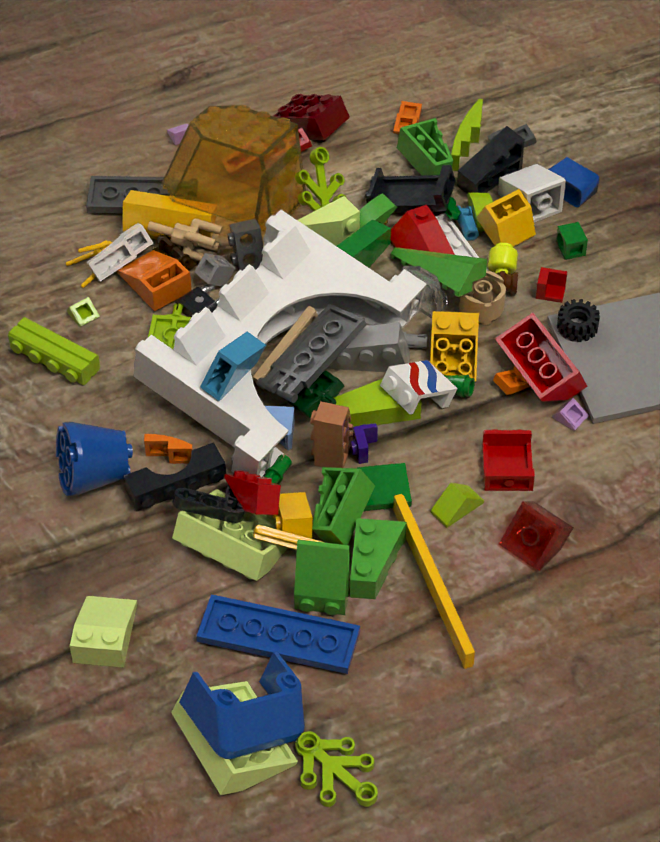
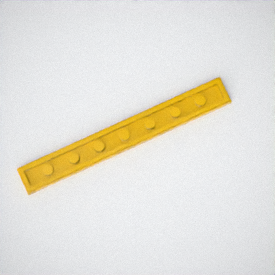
[393,494,475,669]

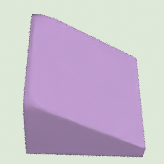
[167,124,195,145]
[552,398,589,431]

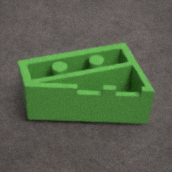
[396,118,453,175]

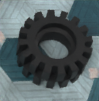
[557,299,600,342]

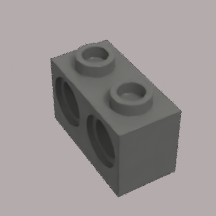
[227,219,263,271]

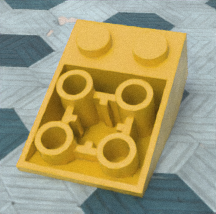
[430,311,479,382]

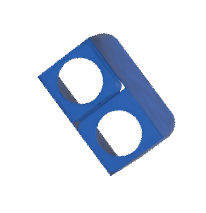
[548,157,599,207]

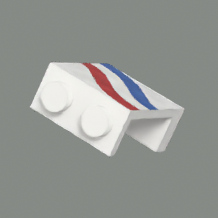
[380,360,458,414]

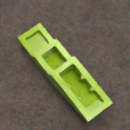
[451,99,483,171]

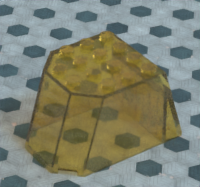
[161,105,306,232]

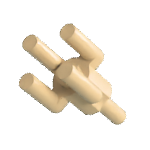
[148,219,223,262]

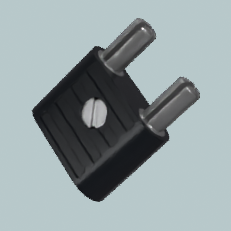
[175,284,220,317]

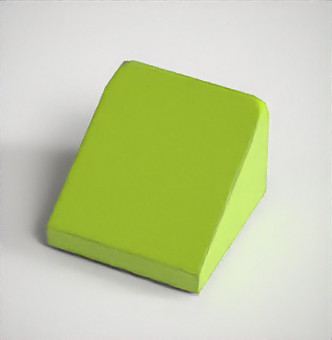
[67,297,100,327]

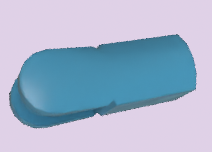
[457,206,479,240]

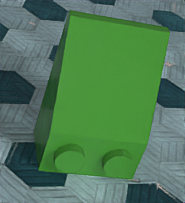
[294,540,349,615]

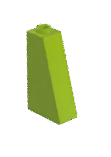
[334,378,422,427]

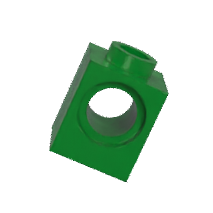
[556,222,588,260]

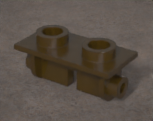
[152,235,197,270]

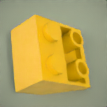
[476,189,536,247]

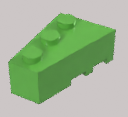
[312,467,375,545]
[350,518,407,599]

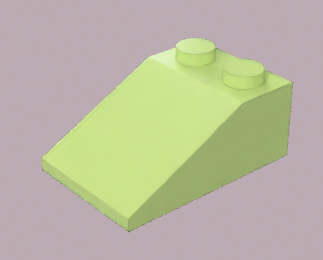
[298,196,360,246]
[70,596,137,668]

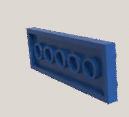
[196,594,360,674]

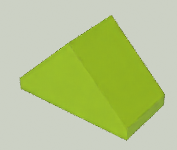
[431,483,484,528]

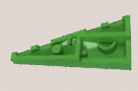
[391,247,487,297]

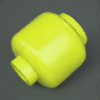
[488,243,518,276]

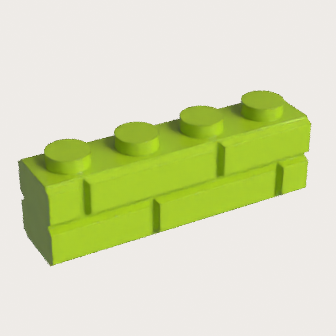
[8,317,100,386]

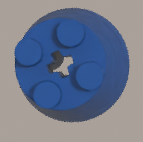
[56,422,133,496]

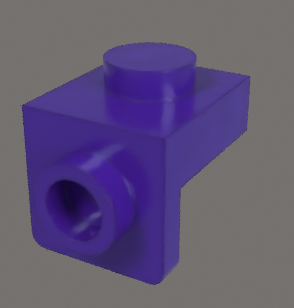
[350,424,378,464]

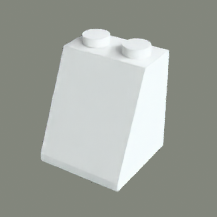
[498,164,566,222]

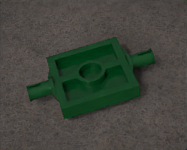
[287,370,345,418]

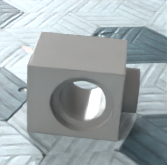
[194,253,236,286]

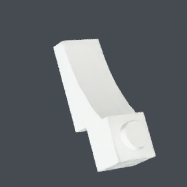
[87,223,153,281]

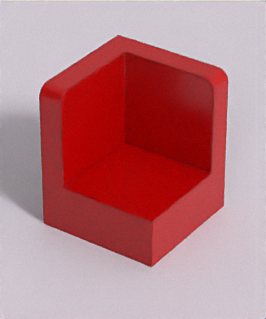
[536,267,568,303]

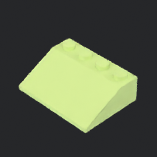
[172,489,287,581]
[171,681,298,795]

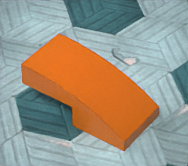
[393,101,422,134]
[493,366,530,395]
[144,434,193,464]

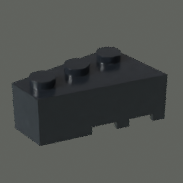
[457,126,525,194]

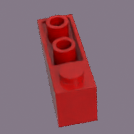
[224,470,281,515]

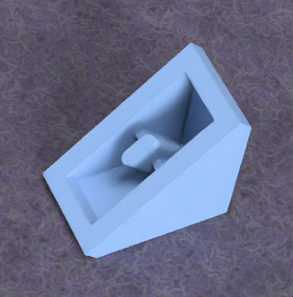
[265,406,295,451]

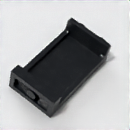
[365,165,456,212]

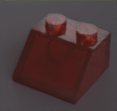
[499,501,574,571]

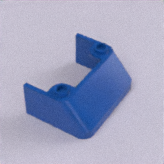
[179,652,305,759]

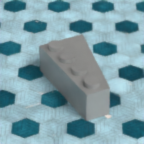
[326,322,410,372]

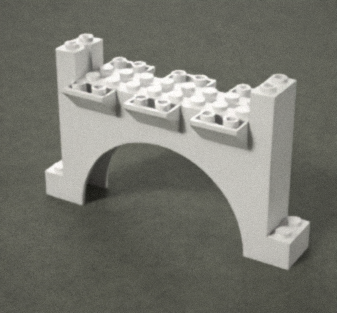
[134,210,427,477]

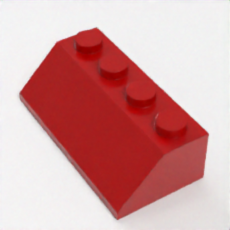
[495,312,588,401]

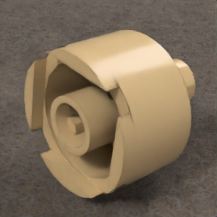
[459,270,506,325]

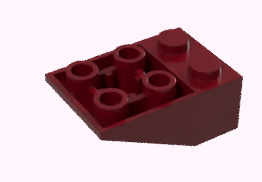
[272,94,350,140]

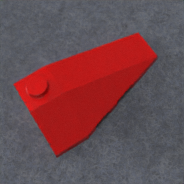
[391,205,455,284]

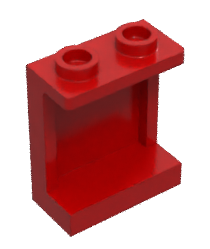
[482,429,535,491]

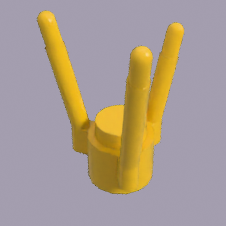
[66,240,112,288]

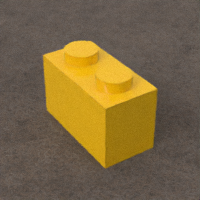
[272,492,313,539]

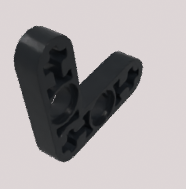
[172,484,245,523]

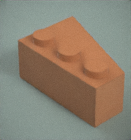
[310,401,353,468]

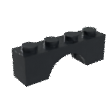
[124,442,226,512]

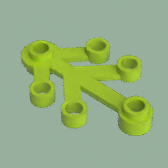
[295,147,347,212]
[295,731,378,807]

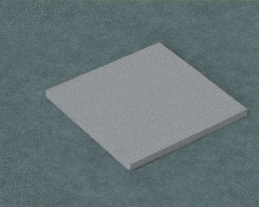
[547,293,660,424]

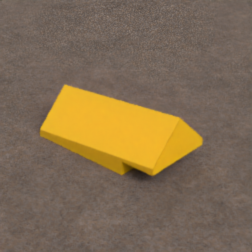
[123,190,218,240]

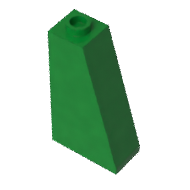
[337,220,391,268]

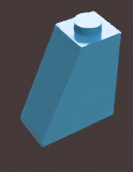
[200,331,266,401]

